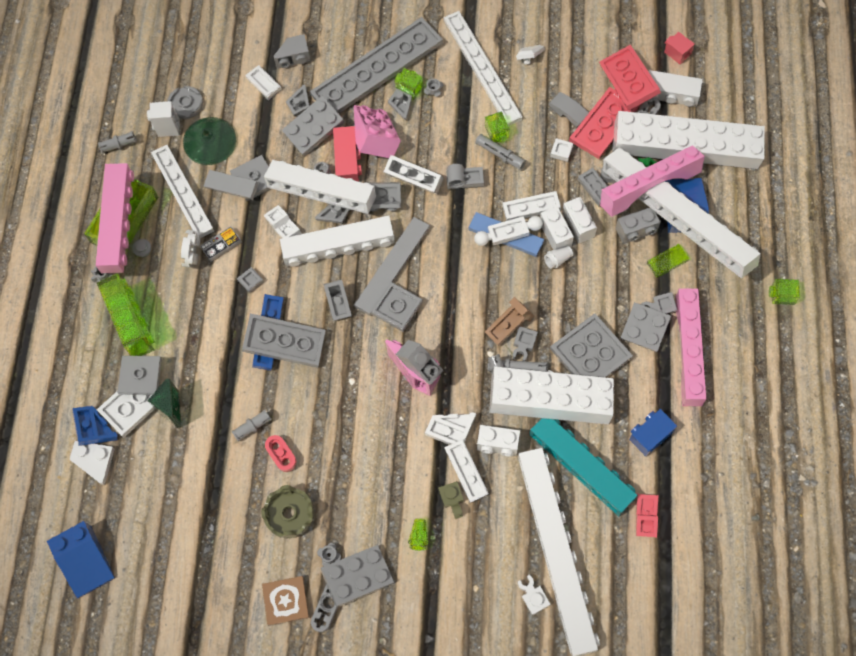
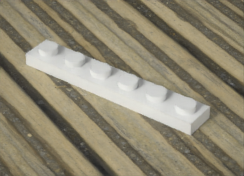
[151,145,214,238]

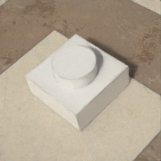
[550,138,573,162]

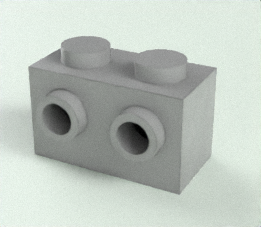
[615,208,660,244]

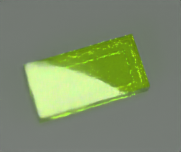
[647,244,690,278]

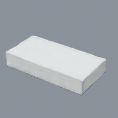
[245,65,282,100]

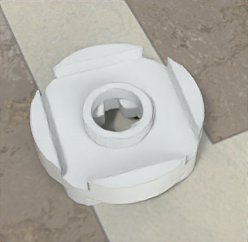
[181,230,201,268]

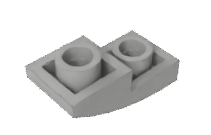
[548,92,589,127]

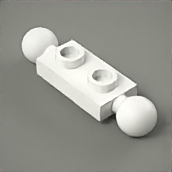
[474,216,543,246]

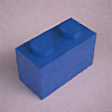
[629,409,677,457]

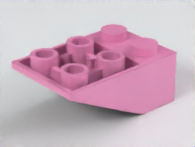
[354,105,401,158]
[385,339,441,396]

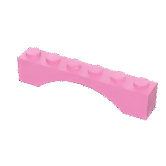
[600,145,705,217]
[675,289,706,406]

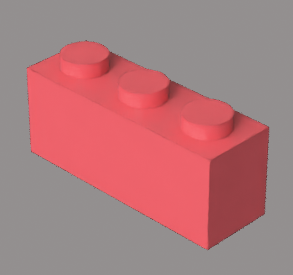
[333,126,362,182]

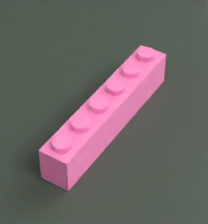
[96,163,134,273]

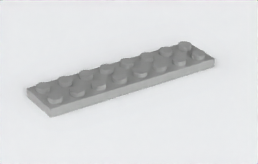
[310,17,443,114]

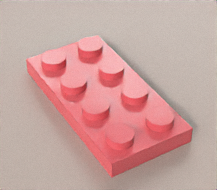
[599,45,661,111]
[569,87,640,159]

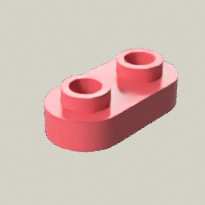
[265,435,296,472]

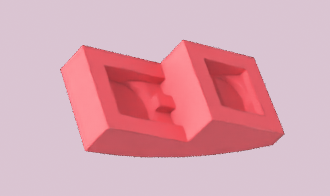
[636,494,658,537]

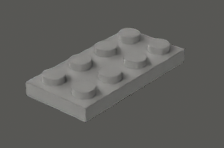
[242,313,326,368]

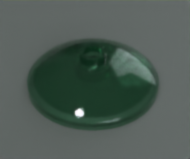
[183,117,236,165]

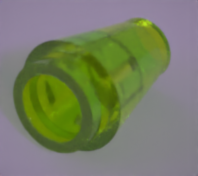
[408,518,428,551]

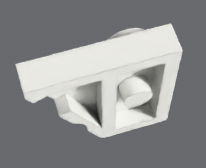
[425,413,476,445]
[70,441,114,485]

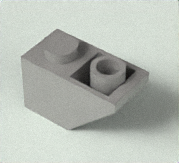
[274,34,311,69]
[395,340,443,385]

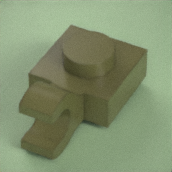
[438,481,464,519]

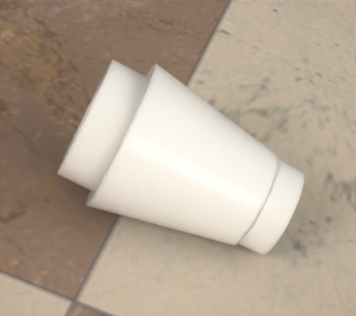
[544,246,573,269]

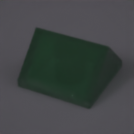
[147,379,181,428]

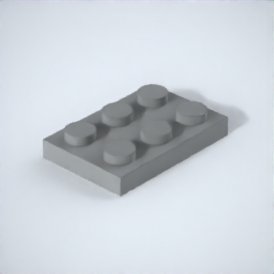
[282,95,345,157]
[320,545,394,608]

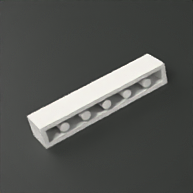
[264,160,376,214]
[280,216,395,267]

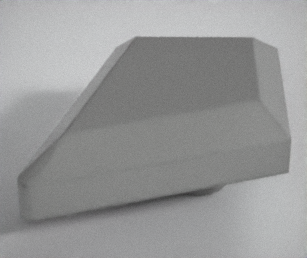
[286,85,309,117]
[388,88,412,120]
[315,204,351,224]

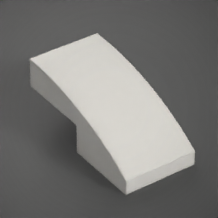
[264,205,302,238]

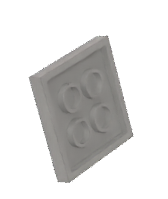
[550,313,633,378]

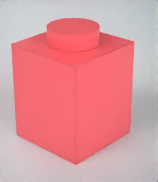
[664,32,695,64]

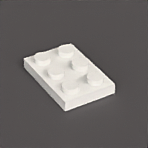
[97,388,168,438]

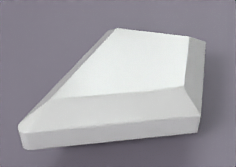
[516,45,545,64]

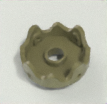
[261,485,314,539]

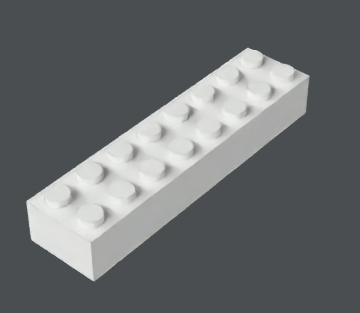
[613,111,765,169]

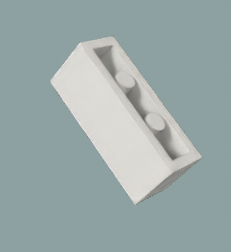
[649,70,703,107]
[384,155,444,195]

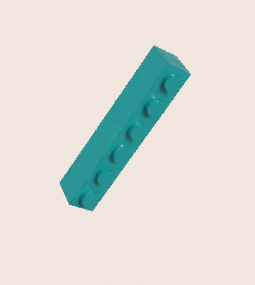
[530,418,637,517]

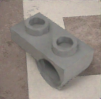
[446,164,484,189]

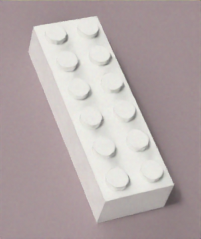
[489,367,614,424]

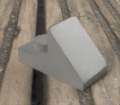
[323,279,352,321]

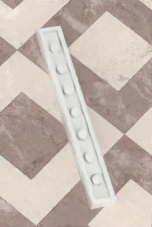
[444,11,522,127]

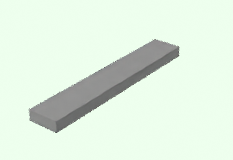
[354,217,430,316]

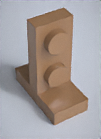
[485,297,535,346]

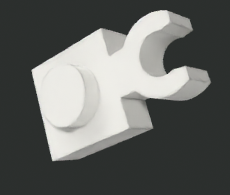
[518,575,551,616]

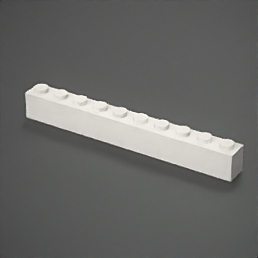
[603,147,761,279]
[518,448,600,656]

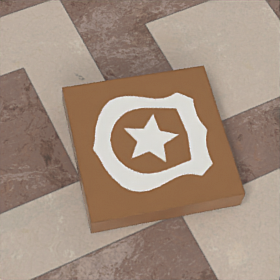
[262,576,309,626]

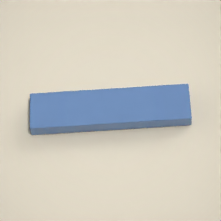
[468,212,544,257]

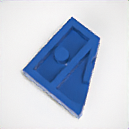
[72,406,118,446]

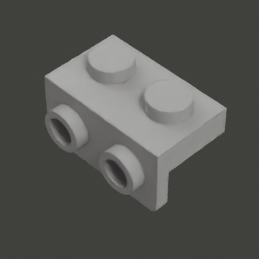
[369,182,401,211]

